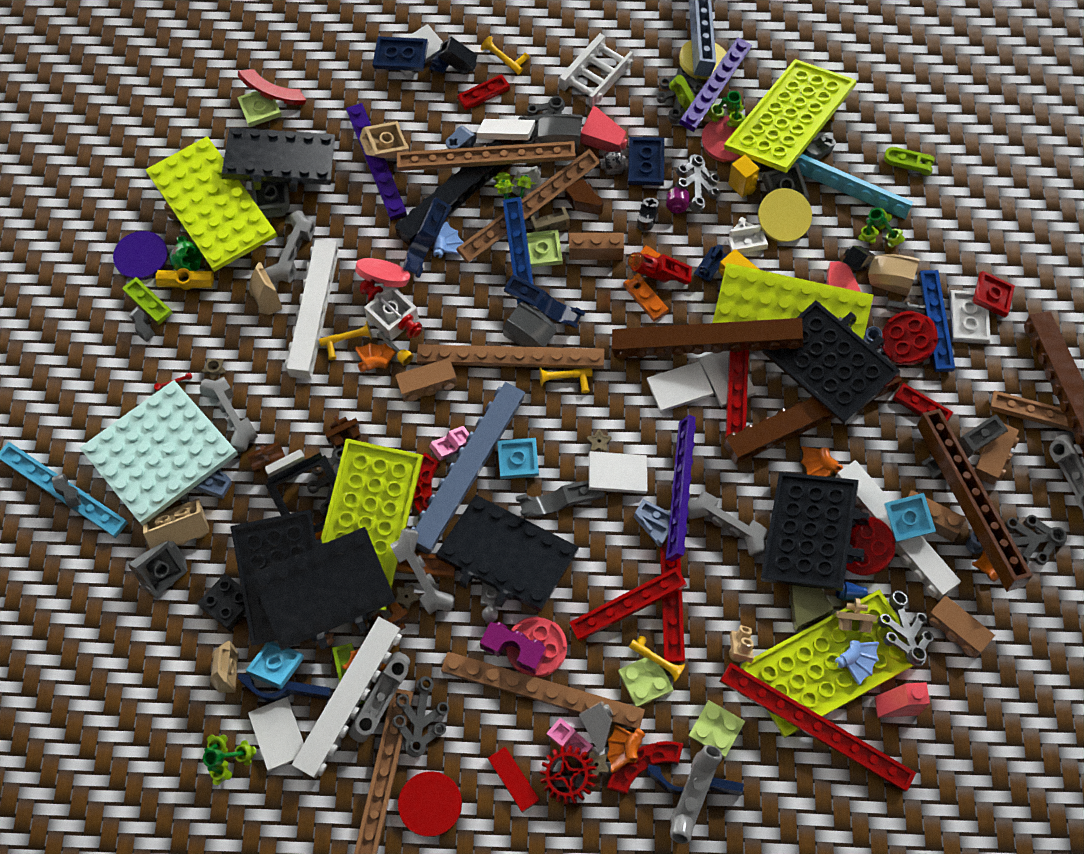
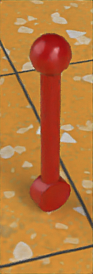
[154,373,192,391]

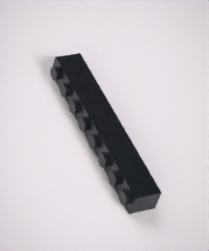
[395,139,508,246]

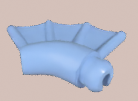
[433,222,464,258]
[835,640,879,685]

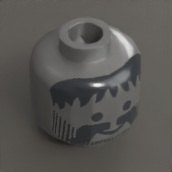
[600,151,626,175]

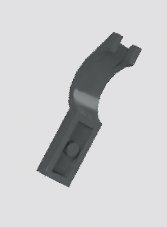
[921,414,1008,479]
[516,480,605,516]

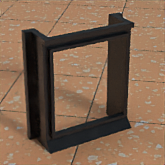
[266,452,336,534]

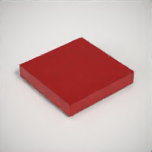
[972,271,1015,318]

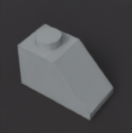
[579,701,614,753]

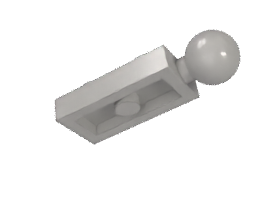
[481,582,499,622]

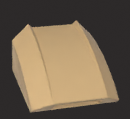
[359,121,409,159]
[868,254,920,296]
[249,262,283,315]
[210,641,239,693]

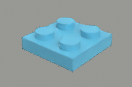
[497,438,539,479]
[884,493,936,543]
[246,642,304,689]

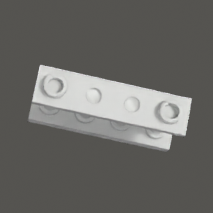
[559,33,633,108]

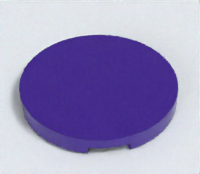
[113,231,169,281]

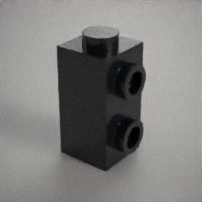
[437,36,478,75]
[843,246,876,271]

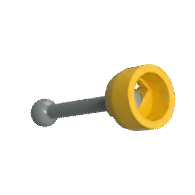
[377,331,414,366]

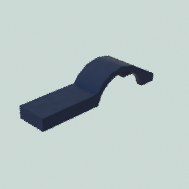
[403,197,451,278]
[504,274,586,329]
[238,674,333,702]
[647,765,744,796]

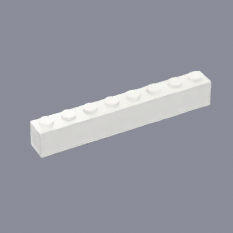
[285,240,339,379]
[836,460,961,601]
[292,616,402,779]

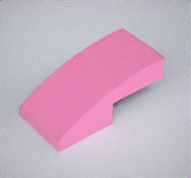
[429,426,469,461]
[546,718,593,764]

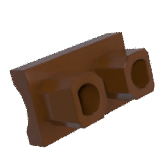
[325,415,361,448]
[247,441,285,473]
[371,602,409,634]

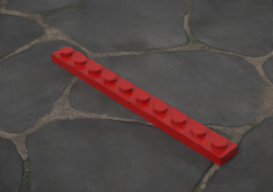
[719,662,916,792]

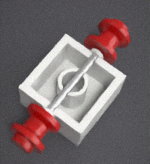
[359,279,422,341]

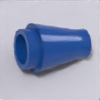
[836,581,868,601]

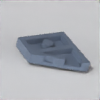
[193,469,232,499]
[634,499,670,547]

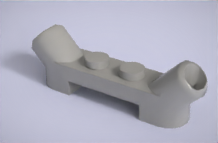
[265,210,316,284]
[200,377,258,452]
[1049,435,1084,510]
[688,492,769,557]
[390,528,454,614]
[348,652,410,742]
[670,745,723,844]

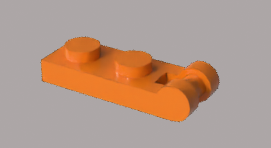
[623,273,669,322]

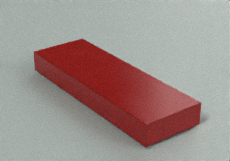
[457,74,510,111]
[892,383,953,422]
[488,746,540,813]

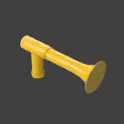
[480,36,530,75]
[319,321,372,360]
[539,367,593,393]
[629,636,685,682]

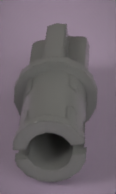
[886,301,925,315]

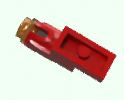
[628,252,692,285]

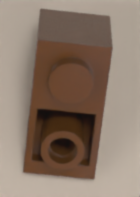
[565,179,604,215]

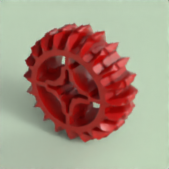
[540,745,597,804]

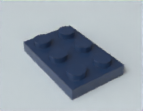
[372,36,429,71]
[628,137,665,186]

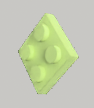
[237,91,282,127]
[527,230,563,268]
[618,653,674,707]
[688,700,745,759]

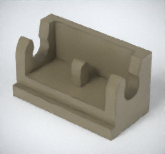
[530,206,570,232]

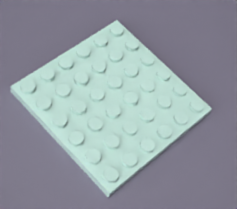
[80,380,238,526]

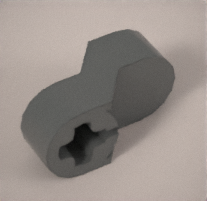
[802,135,836,161]
[128,307,155,342]
[52,474,81,508]

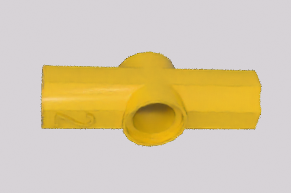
[155,268,214,290]

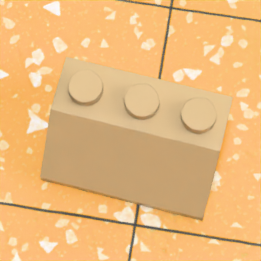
[143,498,209,549]

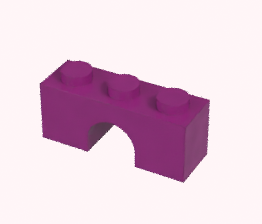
[480,622,546,675]

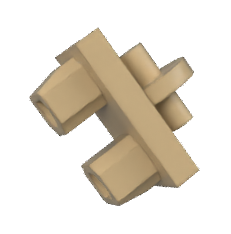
[836,598,877,633]
[729,625,754,663]

